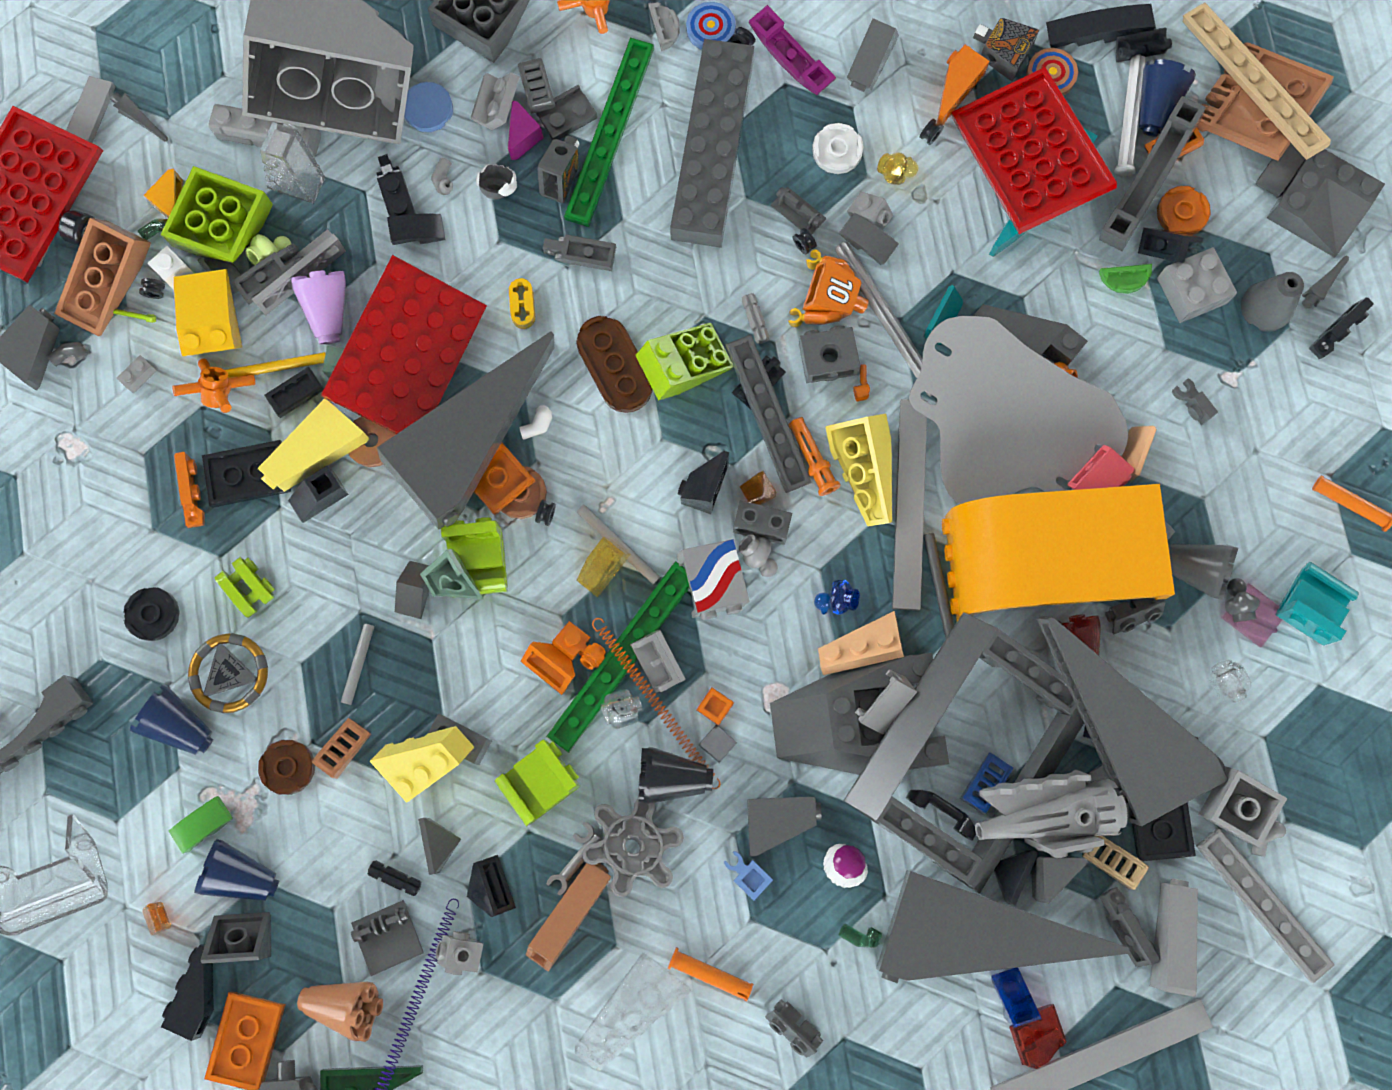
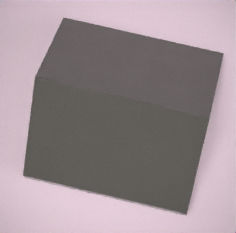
[1031,857,1088,904]
[201,912,271,964]

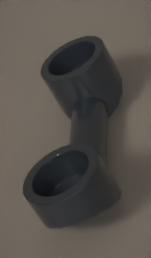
[906,790,976,841]

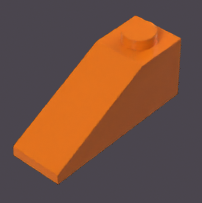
[936,44,990,125]

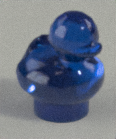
[814,580,860,615]

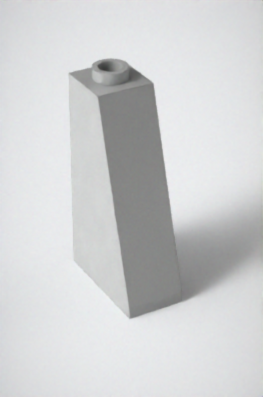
[1149,879,1198,997]

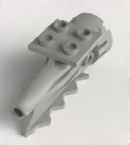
[975,770,1127,858]

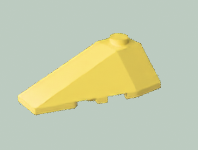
[825,413,892,526]

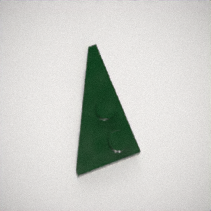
[320,1065,423,1090]

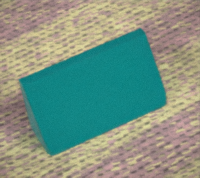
[924,285,963,345]

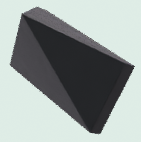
[994,850,1038,905]
[467,855,516,917]

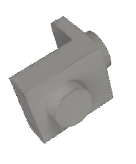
[847,191,893,230]

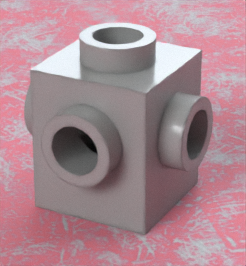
[436,931,483,975]

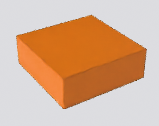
[696,687,734,726]

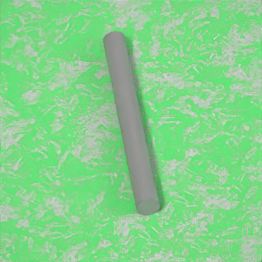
[577,505,661,585]

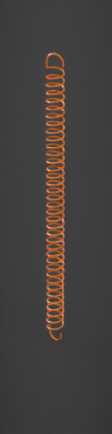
[592,618,720,789]

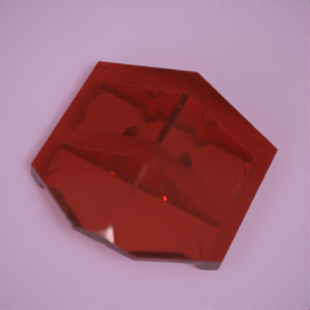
[1009,1004,1067,1069]

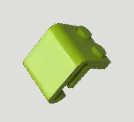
[441,517,508,598]
[494,739,580,827]

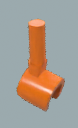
[853,364,870,402]

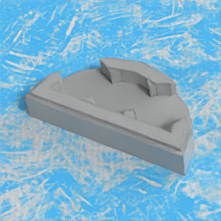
[648,2,680,52]

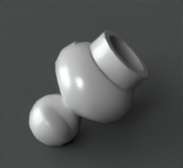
[738,534,778,577]

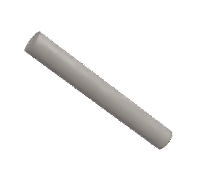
[341,624,375,705]

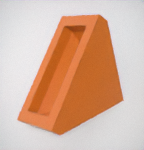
[520,642,575,695]

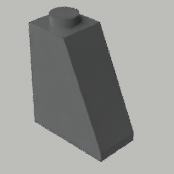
[847,18,899,92]
[0,305,60,391]
[747,797,821,856]

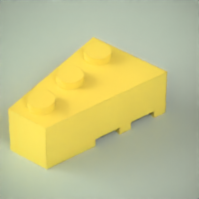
[370,726,474,803]

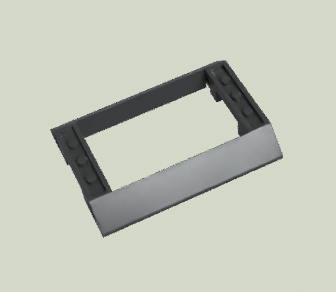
[843,613,1084,894]

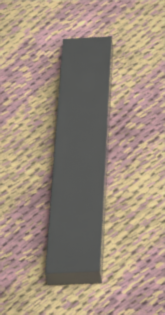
[725,334,812,493]

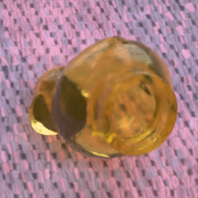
[877,152,918,185]

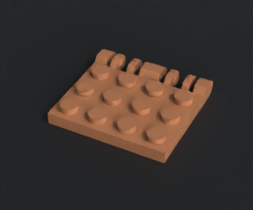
[1197,42,1334,161]

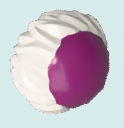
[823,844,868,888]

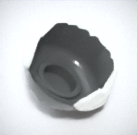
[476,164,517,200]

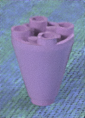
[291,270,346,345]

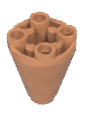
[297,981,383,1042]

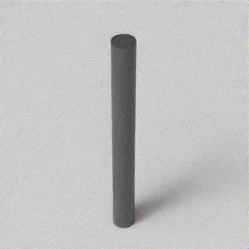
[924,533,954,639]

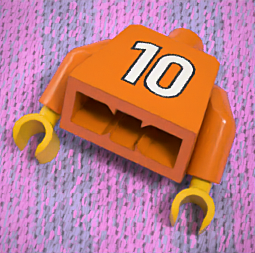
[788,249,869,327]

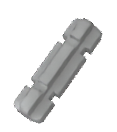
[742,293,769,344]

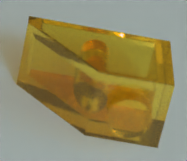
[576,537,631,597]

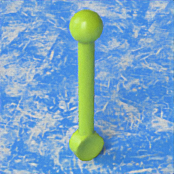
[113,309,156,323]

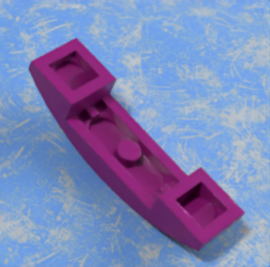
[749,5,836,95]

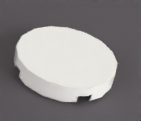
[812,123,864,174]

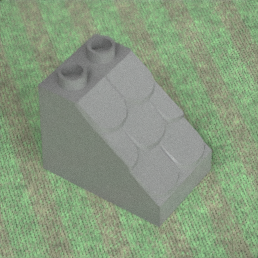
[242,0,414,144]

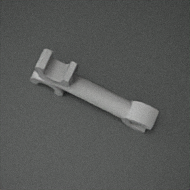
[546,822,602,895]

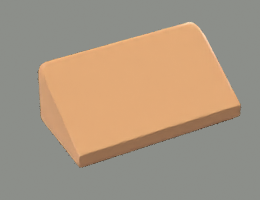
[1121,426,1157,482]

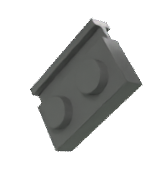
[536,85,597,140]

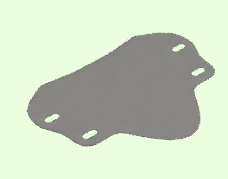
[909,316,1128,504]

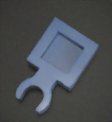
[724,851,773,900]

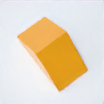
[144,169,183,218]

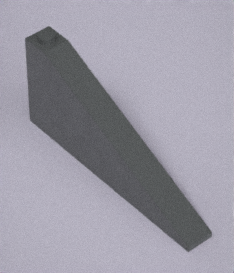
[377,331,554,530]
[1037,616,1228,826]
[876,870,1130,983]

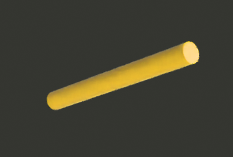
[225,352,326,378]

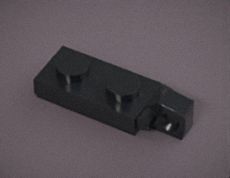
[376,154,416,217]
[1309,297,1374,359]

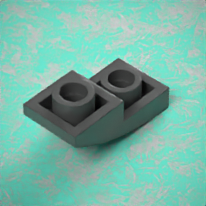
[838,213,899,265]

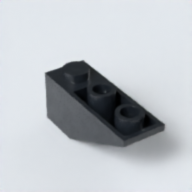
[161,944,214,1041]

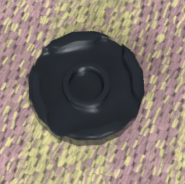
[123,587,180,641]

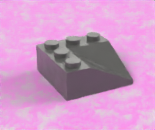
[428,0,530,63]
[1267,149,1385,258]

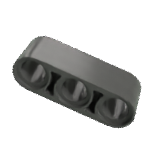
[1255,143,1305,197]

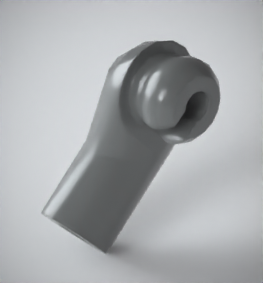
[47,342,88,367]

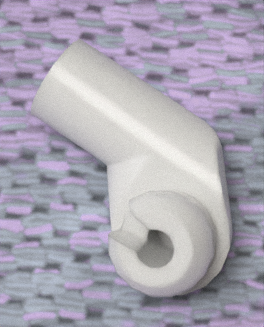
[519,405,552,440]

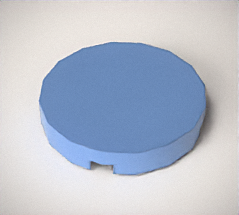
[404,82,453,132]

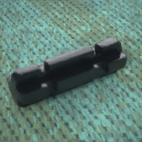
[367,860,422,896]

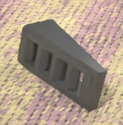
[518,58,556,114]

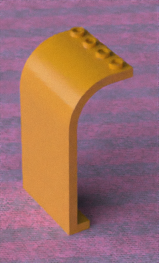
[942,484,1175,621]

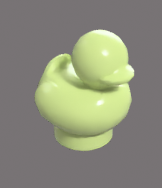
[245,234,291,265]

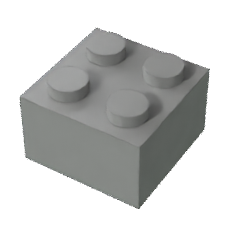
[1157,247,1237,323]
[1198,766,1287,848]

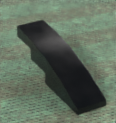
[1046,3,1156,48]

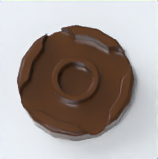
[258,740,315,795]

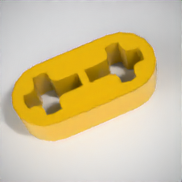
[509,278,535,329]

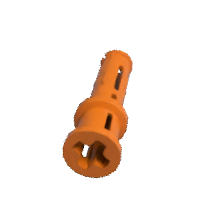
[788,417,841,496]

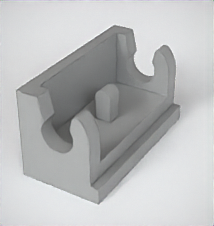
[630,630,686,693]
[855,669,917,734]

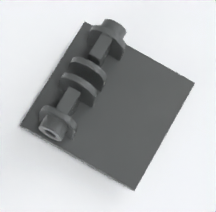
[351,900,424,976]

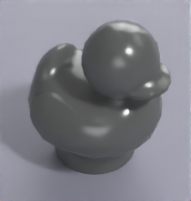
[1225,578,1260,623]

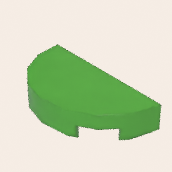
[1099,264,1152,294]

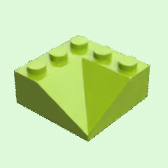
[161,166,273,262]

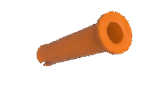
[1312,475,1392,532]
[667,947,754,1001]

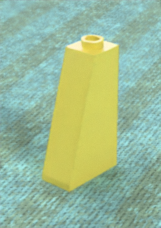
[258,398,369,492]

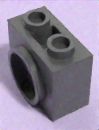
[799,326,860,384]

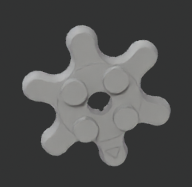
[582,799,684,897]

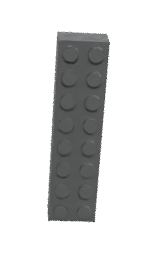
[670,39,754,248]

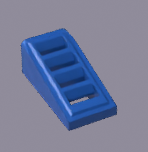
[960,752,1013,814]

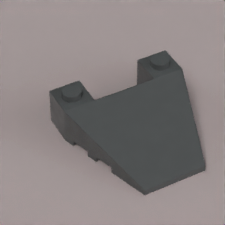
[973,304,1088,366]

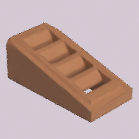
[312,718,371,779]

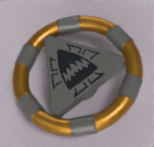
[188,633,268,713]

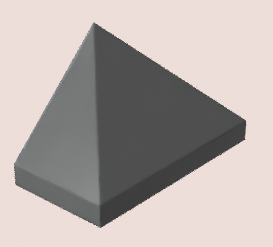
[418,818,461,875]

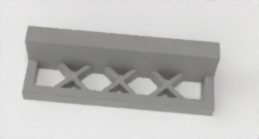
[252,229,346,316]

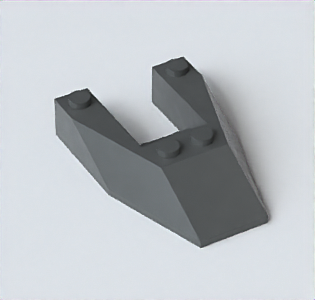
[770,653,949,775]

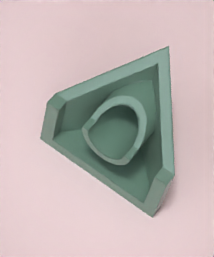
[420,549,484,599]

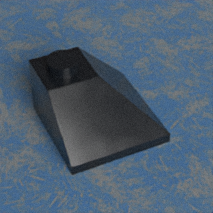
[678,451,729,514]

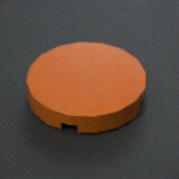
[1157,186,1211,235]

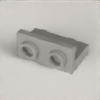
[471,72,519,130]

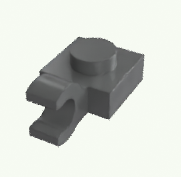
[1172,378,1218,425]

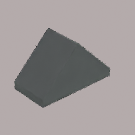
[394,561,429,619]

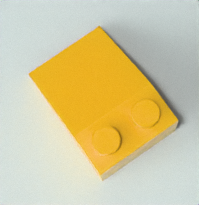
[173,269,242,356]

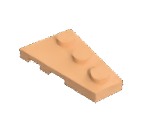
[818,611,904,675]

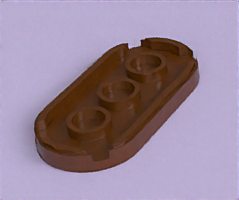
[576,316,653,413]

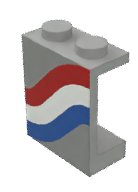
[677,539,750,620]

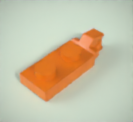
[174,452,205,528]

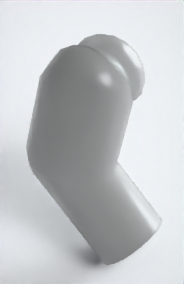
[431,158,453,195]
[1251,820,1286,857]

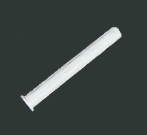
[1114,54,1146,177]

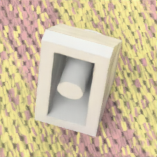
[148,246,194,290]

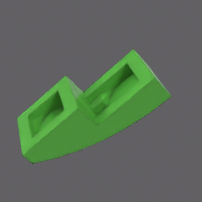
[168,796,233,854]

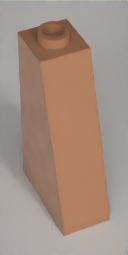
[526,863,611,972]

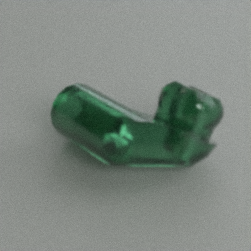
[137,219,168,240]
[839,923,882,948]

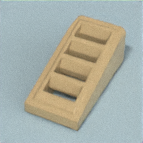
[1082,836,1149,890]

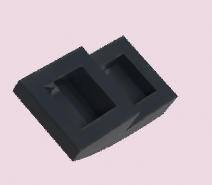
[387,214,446,245]

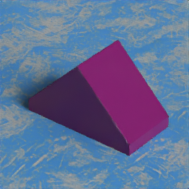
[508,101,543,160]

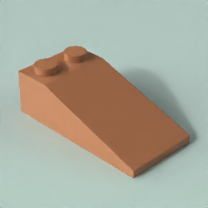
[54,218,151,336]

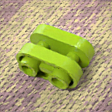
[214,556,275,618]

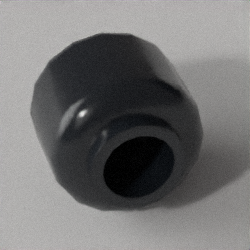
[58,210,95,246]

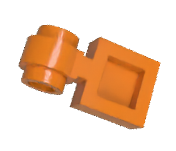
[552,621,606,670]

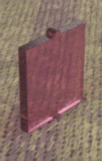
[1221,583,1282,647]

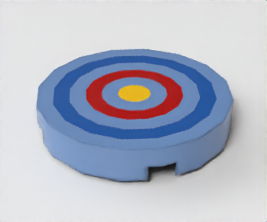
[686,1,736,50]

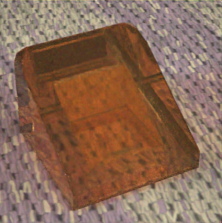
[739,471,776,505]
[142,902,171,936]

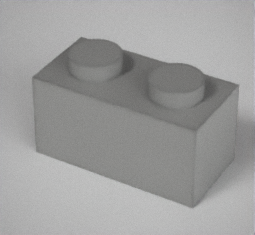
[116,355,157,393]

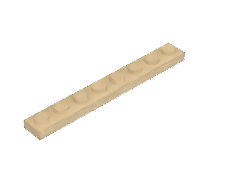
[1182,2,1331,160]

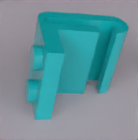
[1275,562,1359,646]

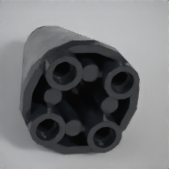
[638,747,713,804]

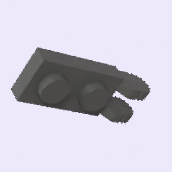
[232,244,304,305]

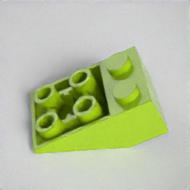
[635,322,734,400]

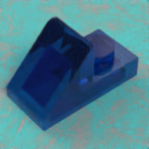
[991,967,1041,1028]

